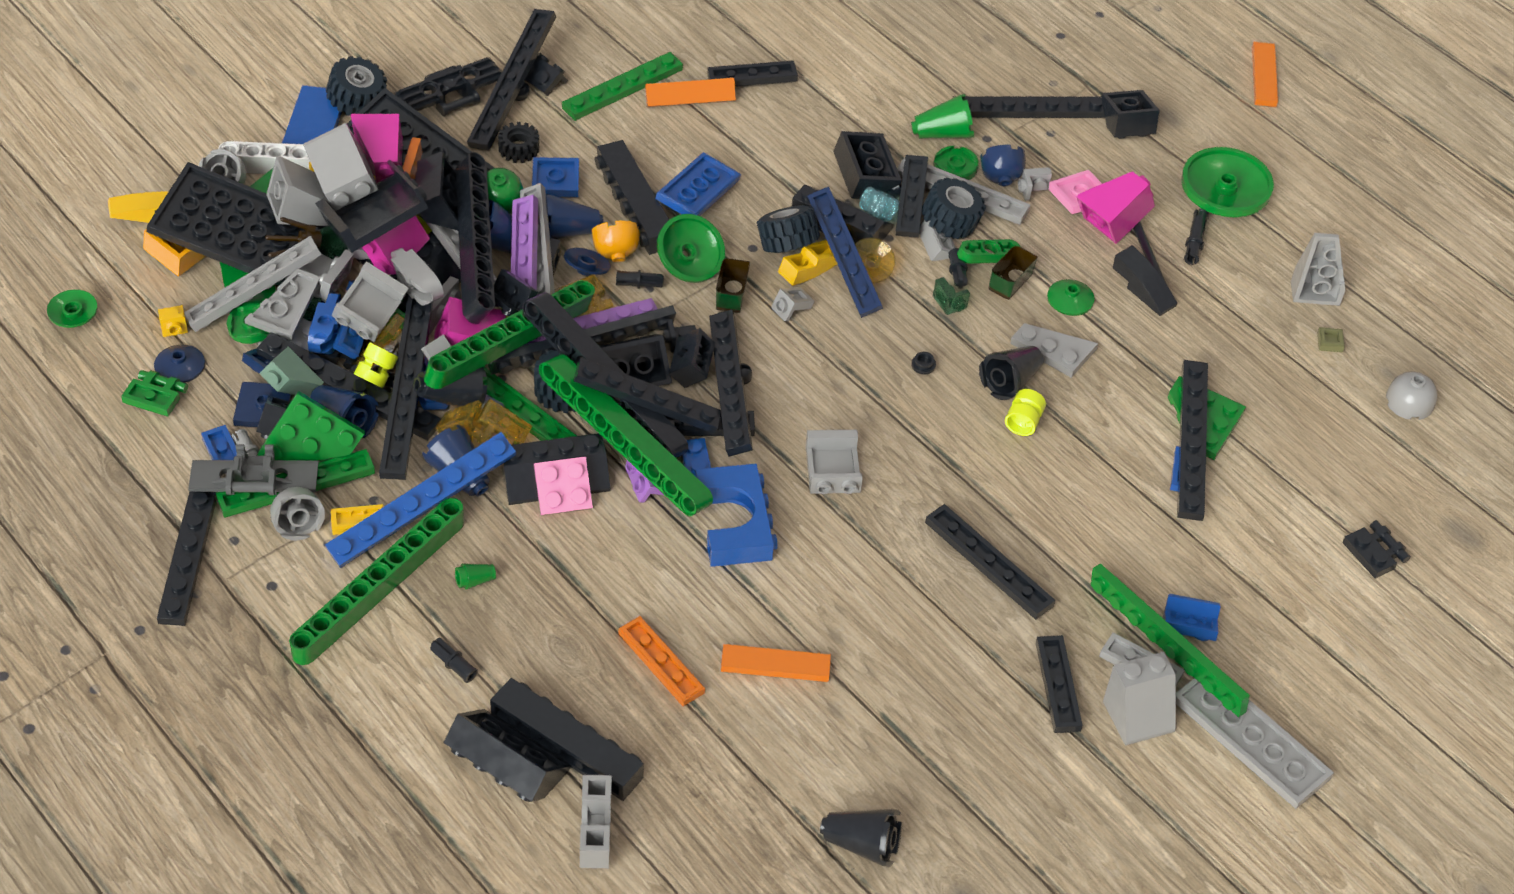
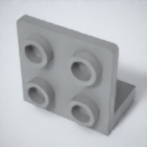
[285,249,354,302]

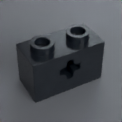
[669,328,715,388]

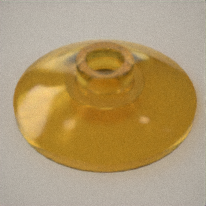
[855,238,895,283]

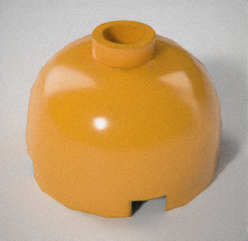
[592,220,639,262]

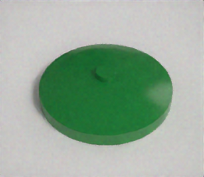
[1181,147,1274,217]

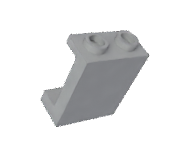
[332,261,409,342]
[805,430,863,494]

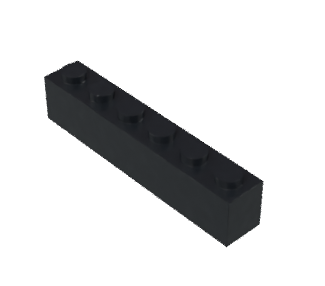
[594,140,669,255]
[490,678,644,801]

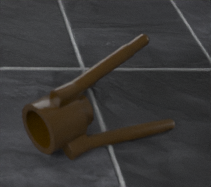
[265,217,322,257]

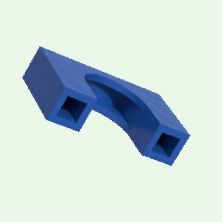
[696,464,778,567]

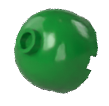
[487,168,523,214]

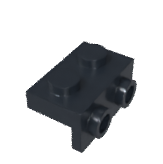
[525,52,568,96]
[494,269,538,316]

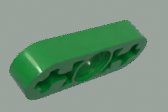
[957,239,1021,264]

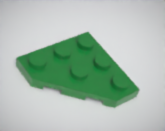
[1167,376,1246,460]
[256,391,365,461]

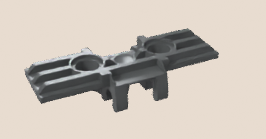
[188,444,319,495]

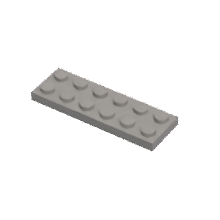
[1175,678,1334,809]

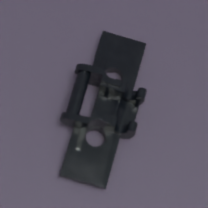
[394,57,502,117]

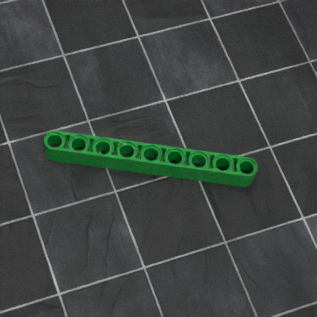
[424,280,595,389]
[539,354,713,516]
[289,498,464,665]

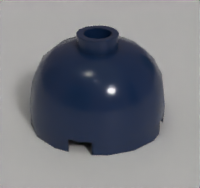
[980,144,1026,186]

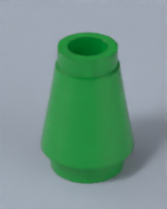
[455,563,496,590]

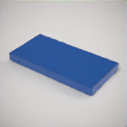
[282,85,342,144]
[655,152,741,216]

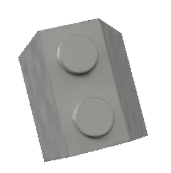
[303,123,378,211]
[267,156,334,226]
[1103,652,1176,746]

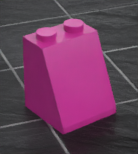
[351,114,403,184]
[1076,171,1155,244]
[362,216,430,275]
[434,297,506,346]

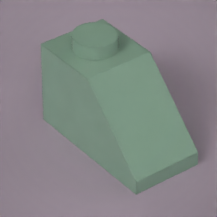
[259,347,324,397]

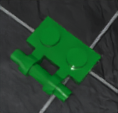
[121,370,188,417]

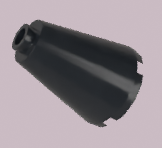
[979,346,1044,400]
[413,367,487,411]
[820,809,902,867]

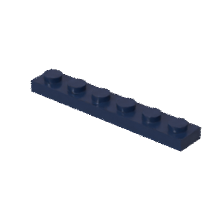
[807,186,883,318]

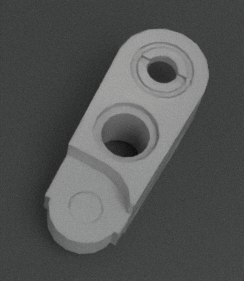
[391,248,444,305]

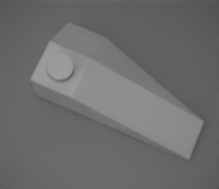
[1291,233,1345,306]

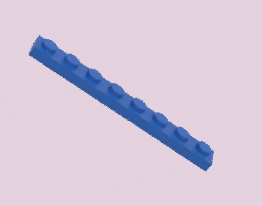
[325,432,516,568]

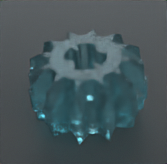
[859,187,900,221]

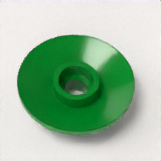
[1047,279,1095,316]
[47,290,98,328]

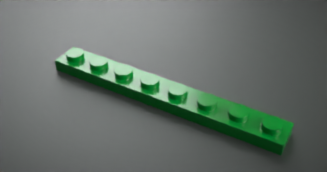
[1091,563,1250,718]

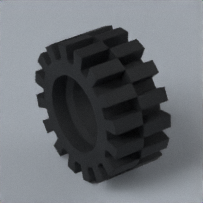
[498,122,540,163]

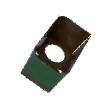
[988,246,1038,300]
[716,258,750,313]

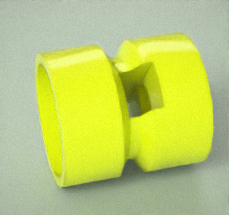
[354,342,398,388]
[1005,389,1046,436]

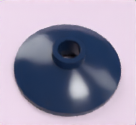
[564,248,611,276]
[154,344,205,383]

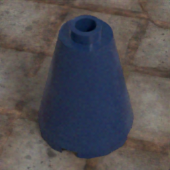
[546,194,603,239]
[489,200,512,253]
[310,385,379,438]
[422,425,490,497]

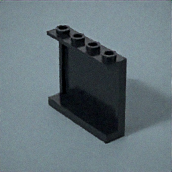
[315,160,428,253]

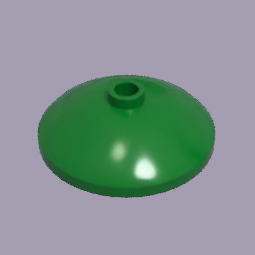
[657,214,725,283]

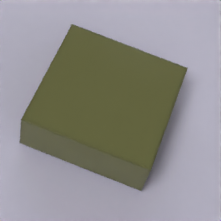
[1317,327,1345,352]

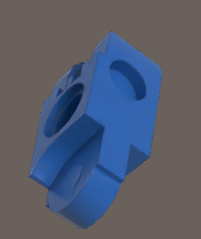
[308,293,341,354]

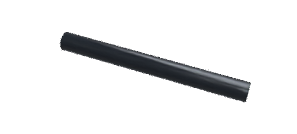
[1133,221,1166,283]

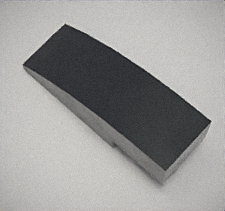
[1112,245,1177,316]

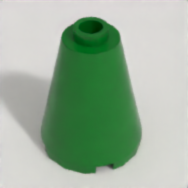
[911,94,974,138]

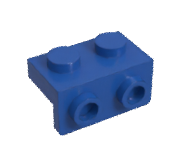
[1163,594,1221,641]

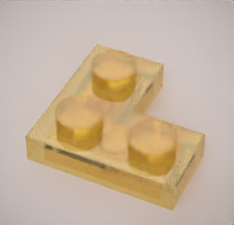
[354,313,405,367]

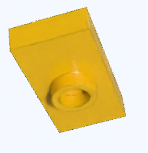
[331,504,384,535]

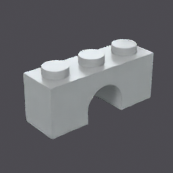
[580,775,612,868]

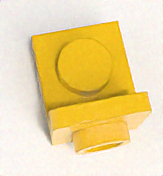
[158,305,188,337]

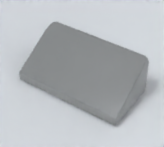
[919,220,956,261]

